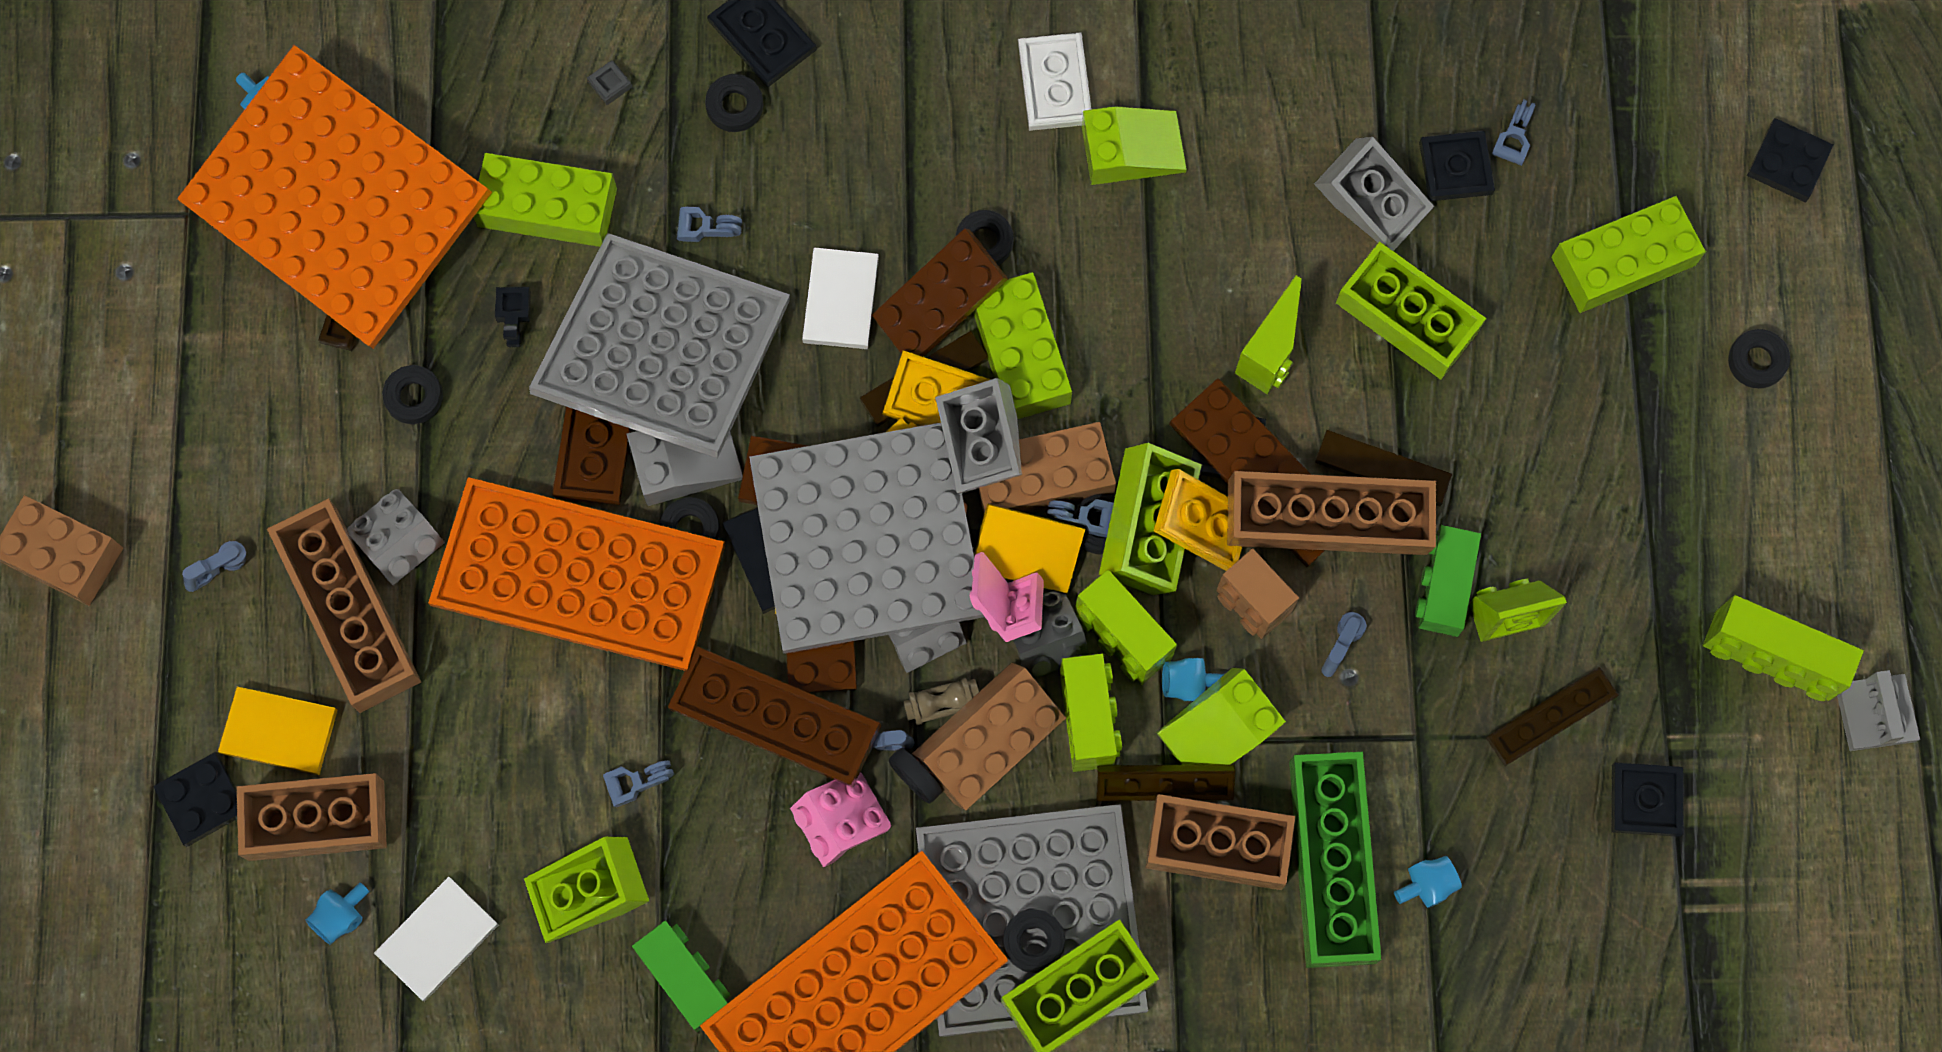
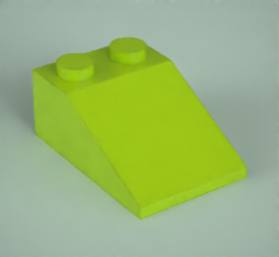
[1081,107,1187,185]
[1235,275,1302,395]
[1469,579,1567,642]
[1156,668,1286,765]
[524,837,649,943]

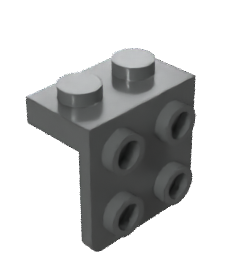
[1013,590,1089,678]

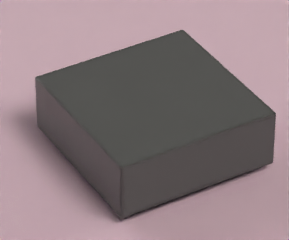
[587,60,632,105]

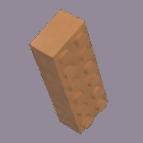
[1227,471,1436,555]
[267,498,421,713]

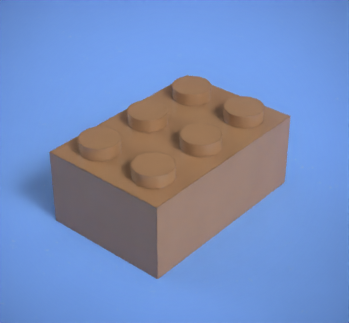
[0,495,123,606]

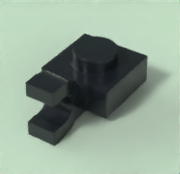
[495,287,531,347]

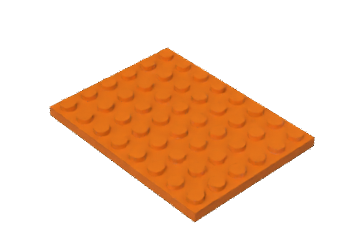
[177,45,492,349]

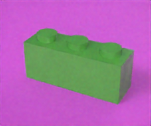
[1415,525,1481,637]
[632,920,731,1033]

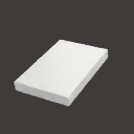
[1018,33,1091,131]
[802,248,879,349]
[374,877,499,1002]

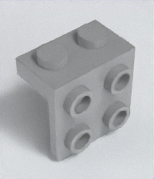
[347,489,445,585]
[888,622,966,673]

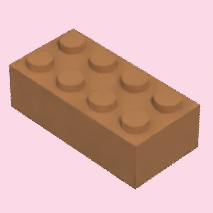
[977,422,1116,517]
[912,663,1066,811]
[236,773,387,861]
[1145,794,1295,890]

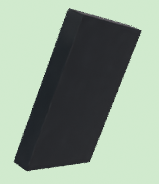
[707,0,817,87]
[723,508,775,614]

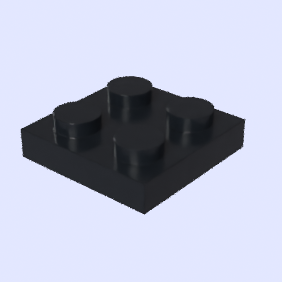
[1746,118,1834,203]
[1419,131,1495,201]
[153,752,237,847]
[1611,762,1684,837]

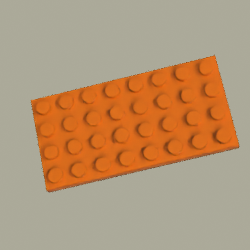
[428,477,726,671]
[700,851,1009,1052]

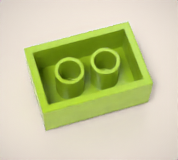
[1075,570,1177,685]
[1060,654,1122,772]

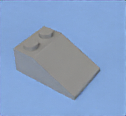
[1314,137,1434,251]
[935,378,1022,494]
[627,431,743,506]

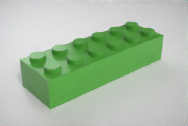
[1289,752,1381,968]

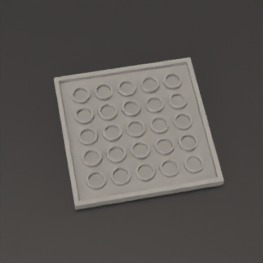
[529,233,790,459]
[749,423,985,654]
[916,804,1148,1037]

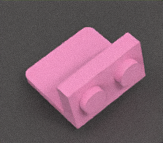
[970,552,1044,642]
[790,772,891,868]

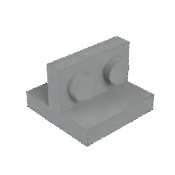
[1837,670,1920,751]

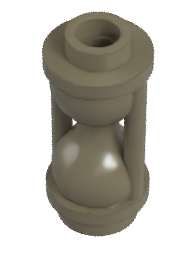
[903,678,979,725]

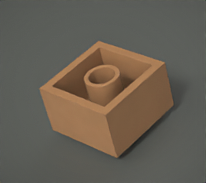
[1216,548,1299,639]

